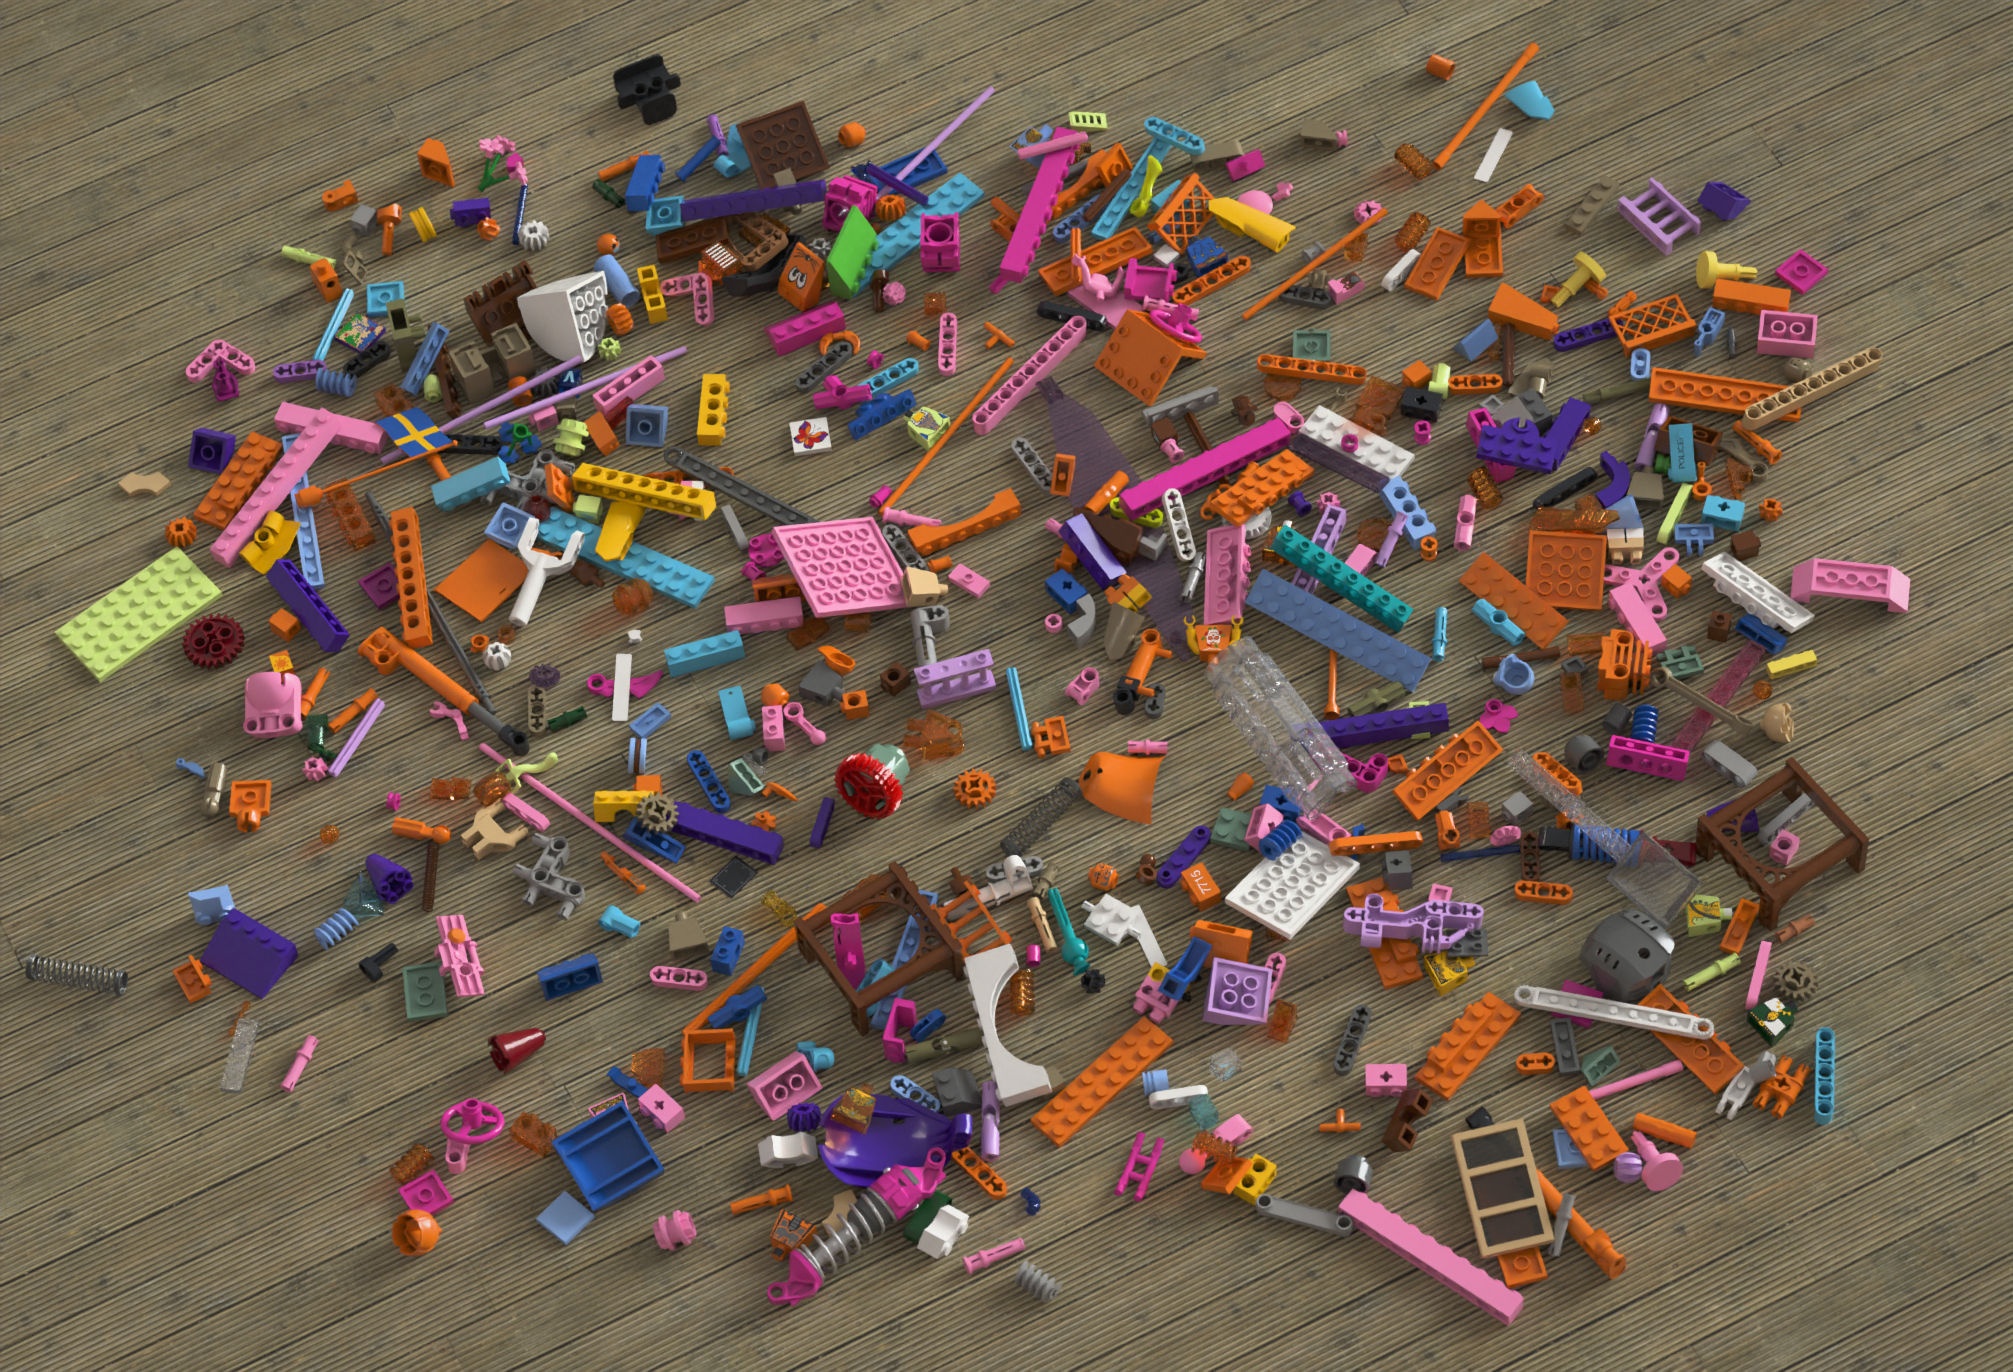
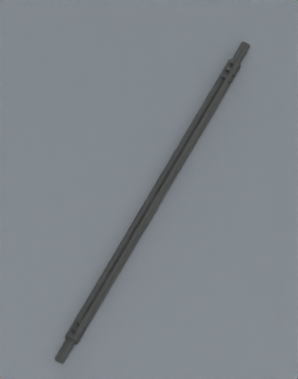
[365,491,497,716]

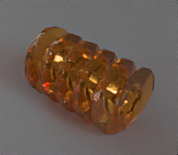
[1394,143,1434,180]
[1395,212,1431,253]
[1467,466,1503,509]
[1009,970,1035,1016]
[1191,1130,1238,1166]
[389,1143,435,1186]

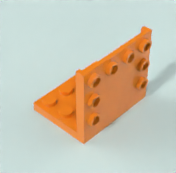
[1094,309,1207,406]

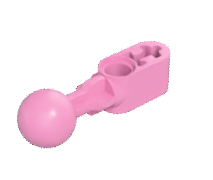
[1179,1114,1253,1175]

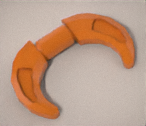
[819,330,860,356]

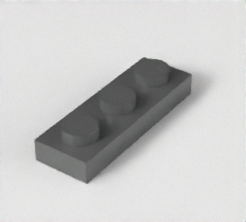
[1550,1017,1580,1077]

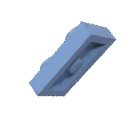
[629,702,671,739]

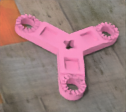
[1604,548,1679,622]

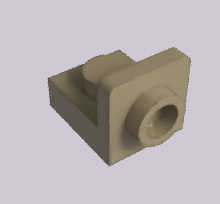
[556,396,577,420]

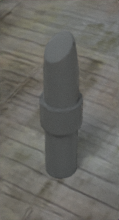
[1727,327,1737,358]

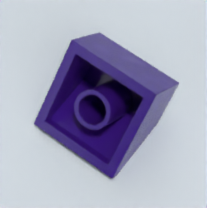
[1697,182,1751,221]
[188,428,236,474]

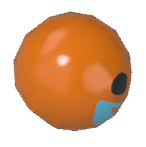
[596,234,620,255]

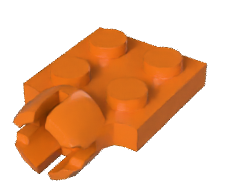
[229,780,272,833]

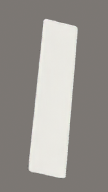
[1474,128,1513,182]
[612,654,632,721]
[1131,905,1167,967]

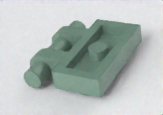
[1656,645,1704,680]

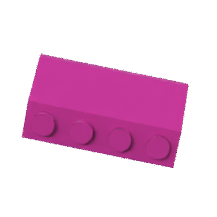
[763,301,846,356]

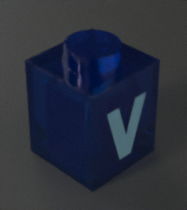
[559,368,583,398]

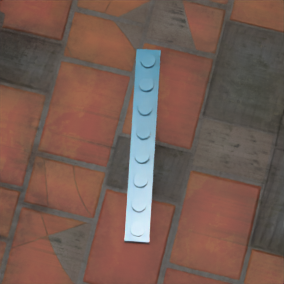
[1091,131,1172,241]

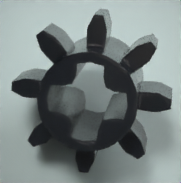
[1081,969,1105,993]

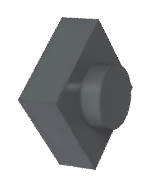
[1561,655,1588,681]

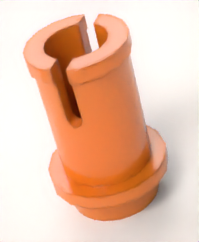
[906,331,931,351]
[927,555,952,574]

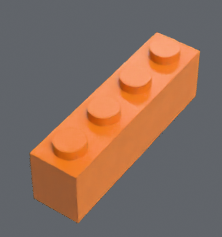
[1712,278,1791,315]

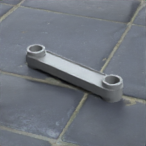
[1255,1194,1353,1237]

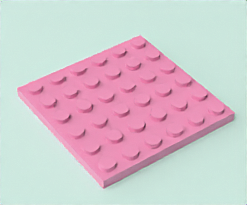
[771,517,907,618]

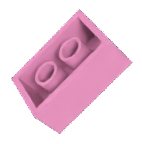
[1757,310,1818,359]

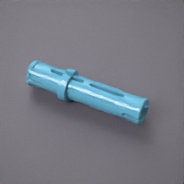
[1432,607,1448,662]

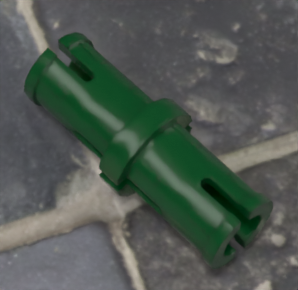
[592,179,625,208]
[547,706,587,732]

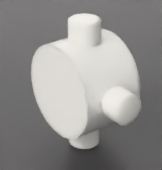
[627,630,642,644]

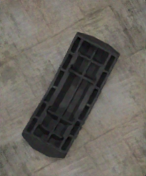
[722,234,806,297]

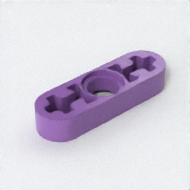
[273,360,327,383]

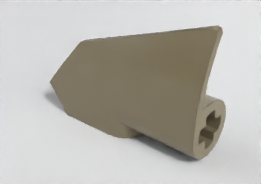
[1508,357,1554,400]
[1103,602,1145,661]

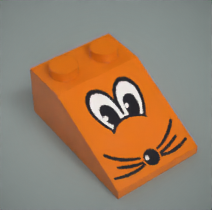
[777,242,825,312]

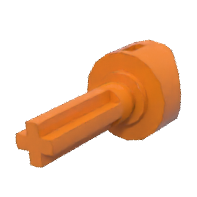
[377,204,402,256]

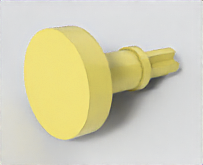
[1551,251,1606,308]
[1696,251,1757,289]

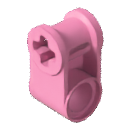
[1065,667,1100,705]
[445,1135,470,1174]

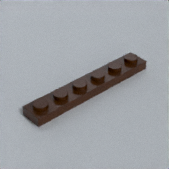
[427,324,462,420]

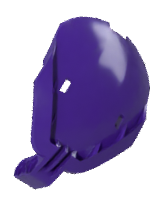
[818,1093,972,1189]

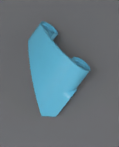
[714,123,751,178]

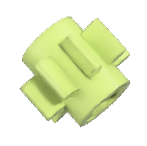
[598,337,621,361]

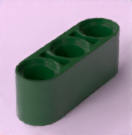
[903,1190,952,1245]

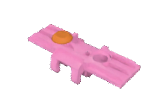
[434,915,484,997]

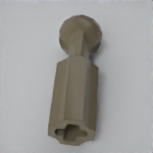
[200,762,228,817]

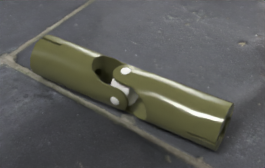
[904,1027,984,1064]

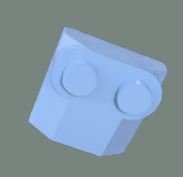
[484,502,536,549]
[188,885,235,925]

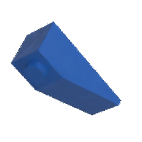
[622,816,686,864]

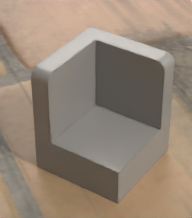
[1139,533,1168,561]

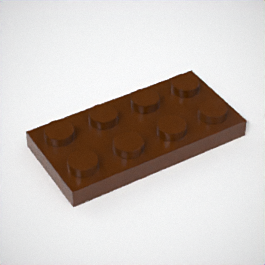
[655,216,730,264]

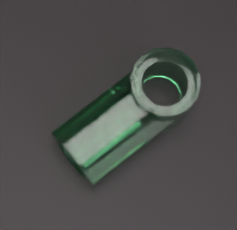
[306,714,328,752]

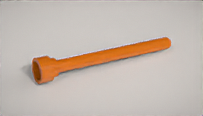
[1324,649,1339,720]

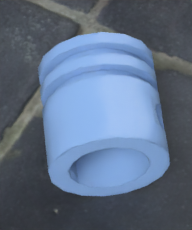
[1142,1069,1169,1097]

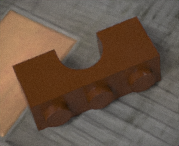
[1381,1088,1433,1153]

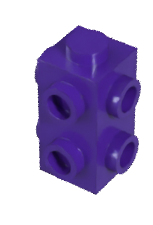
[450,198,491,227]

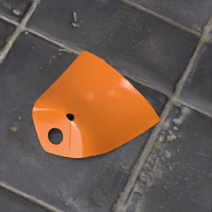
[1078,752,1165,825]

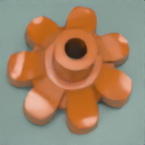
[751,811,777,832]

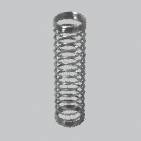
[1000,777,1082,857]
[25,954,128,996]

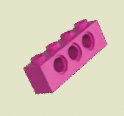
[1465,407,1516,483]
[1606,735,1690,781]

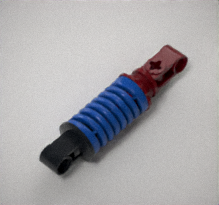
[1538,822,1697,867]

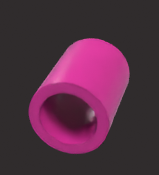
[1026,945,1040,967]

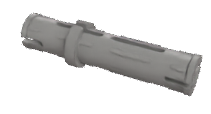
[1179,552,1206,603]
[1547,1193,1576,1257]

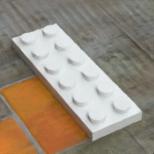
[1299,405,1415,481]

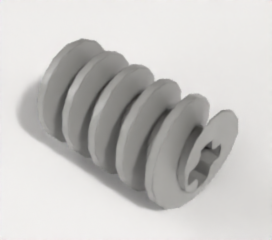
[1015,1261,1062,1303]

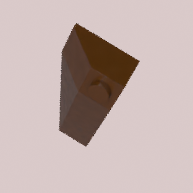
[1073,507,1143,565]

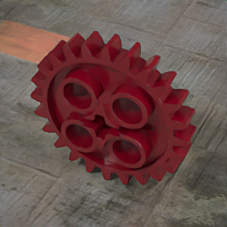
[182,613,245,670]

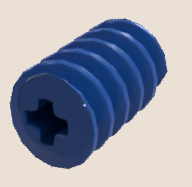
[1630,705,1659,743]
[1259,820,1302,861]

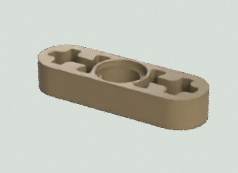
[528,685,547,737]

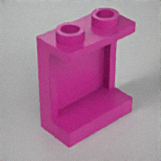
[1124,258,1177,303]

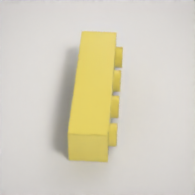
[1766,650,1817,680]

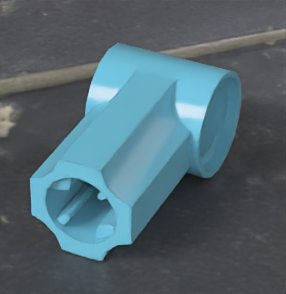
[598,905,641,938]

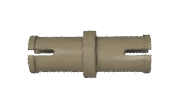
[1032,862,1060,901]

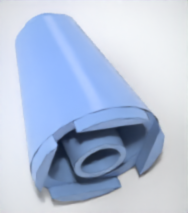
[1589,494,1644,535]

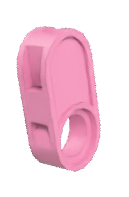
[1274,402,1304,433]

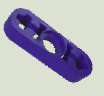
[810,797,835,849]

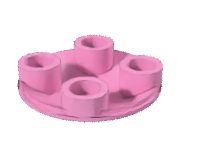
[1237,190,1273,215]

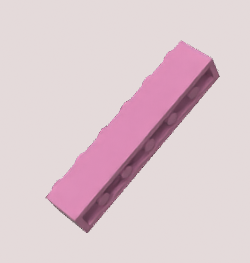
[274,402,389,454]

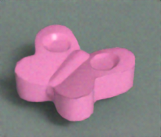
[1272,182,1293,202]

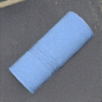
[594,255,640,308]

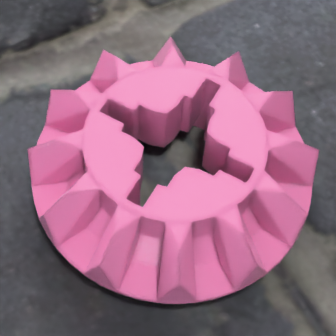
[1354,200,1383,225]
[1490,826,1521,846]

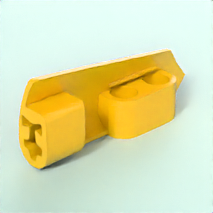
[1208,197,1296,253]
[595,501,646,562]

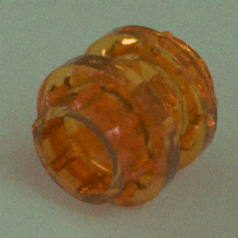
[612,578,654,616]

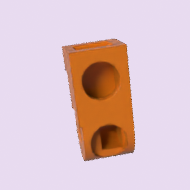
[322,179,359,211]

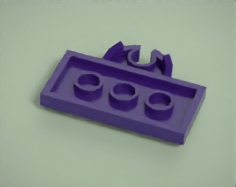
[1476,418,1557,474]

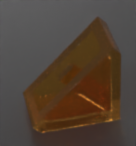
[1467,801,1490,838]
[1267,999,1297,1043]

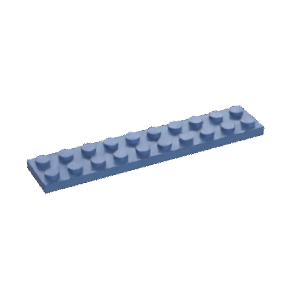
[1244,569,1432,693]

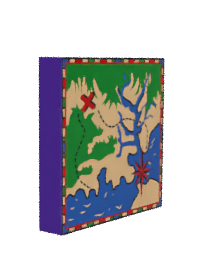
[334,311,386,354]

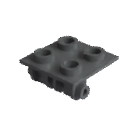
[1446,929,1488,957]

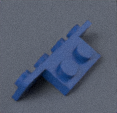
[847,389,917,440]

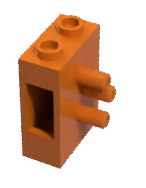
[1188,920,1253,968]

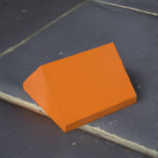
[1462,199,1500,237]

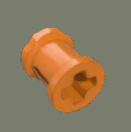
[1420,537,1438,561]

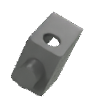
[798,660,847,706]

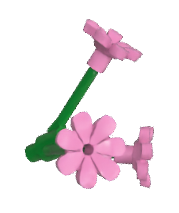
[477,135,528,192]

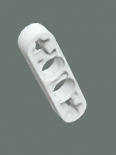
[1162,488,1196,562]

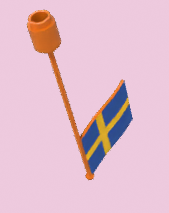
[294,407,458,509]

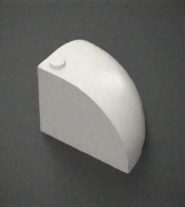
[517,271,608,362]

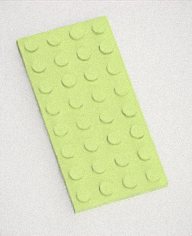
[55,547,223,683]

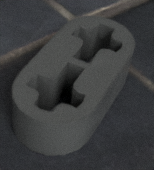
[1145,683,1166,719]

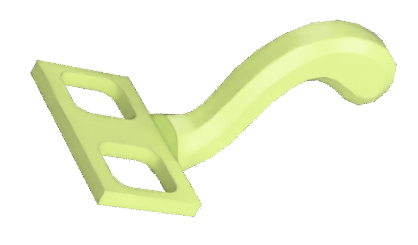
[495,753,558,795]

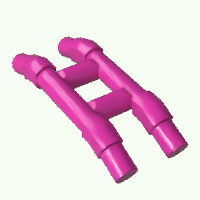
[1114,1132,1165,1202]

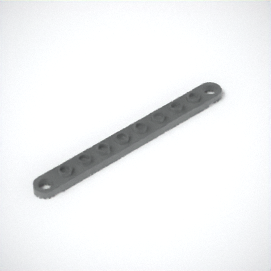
[664,446,820,526]

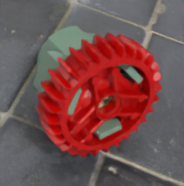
[834,743,910,820]

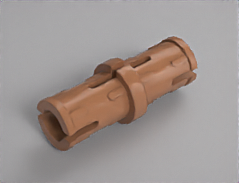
[1774,914,1815,944]

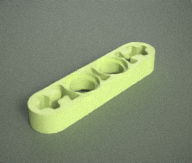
[1657,482,1693,545]

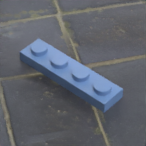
[400,322,449,396]

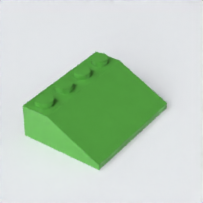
[826,205,879,300]

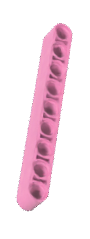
[973,316,1087,435]

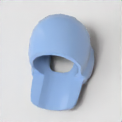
[1493,654,1534,695]

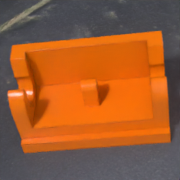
[583,411,620,457]

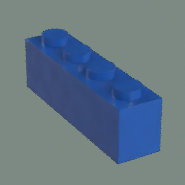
[625,155,665,211]

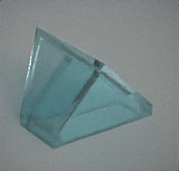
[343,872,384,918]

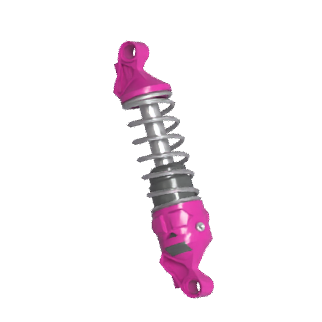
[767,1148,947,1307]

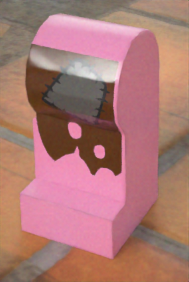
[1328,272,1365,304]

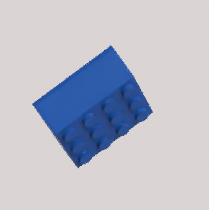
[552,1100,664,1212]

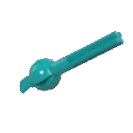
[1047,888,1090,976]

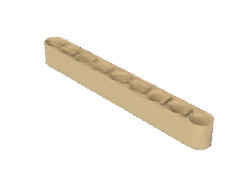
[1741,347,1883,430]

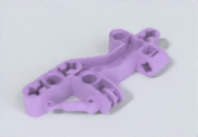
[1342,894,1484,954]

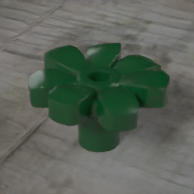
[314,746,337,764]

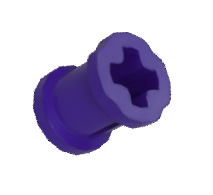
[1288,491,1312,516]

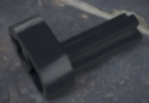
[358,943,398,983]

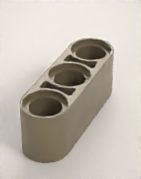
[1190,141,1244,172]

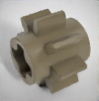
[1308,270,1331,290]

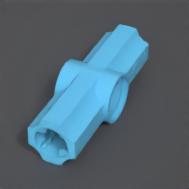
[1472,599,1525,646]

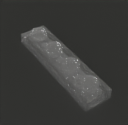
[220,1018,260,1094]

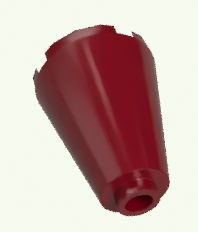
[487,1028,546,1074]

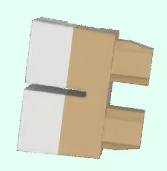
[1606,528,1644,565]

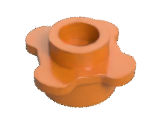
[470,634,489,653]

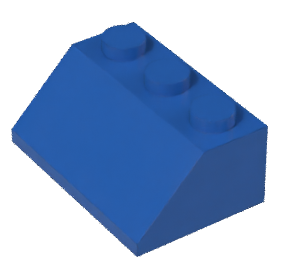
[537,953,603,1001]

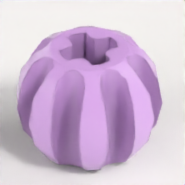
[1614,1152,1642,1183]

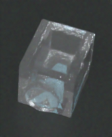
[1209,1046,1242,1082]

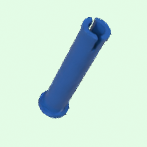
[675,135,721,183]

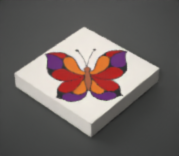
[789,417,832,456]

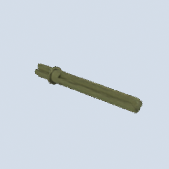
[1582,377,1651,404]

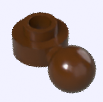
[1136,854,1157,885]

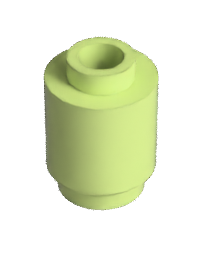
[423,374,443,402]

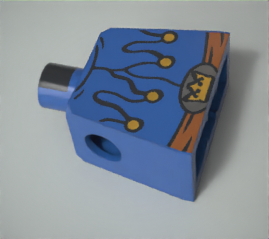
[1187,236,1228,279]

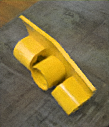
[239,511,301,575]

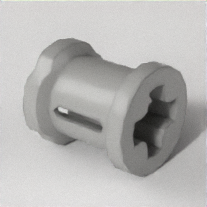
[1301,241,1325,264]

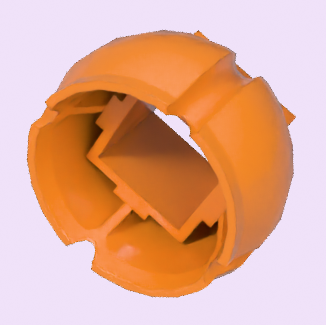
[392,1209,442,1257]

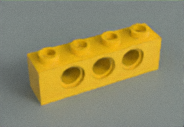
[697,374,730,446]

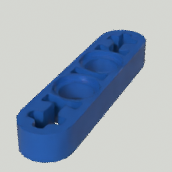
[687,750,731,813]

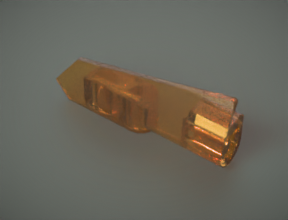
[1528,507,1620,533]

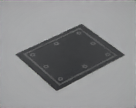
[709,856,759,899]

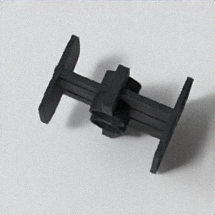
[613,54,681,125]

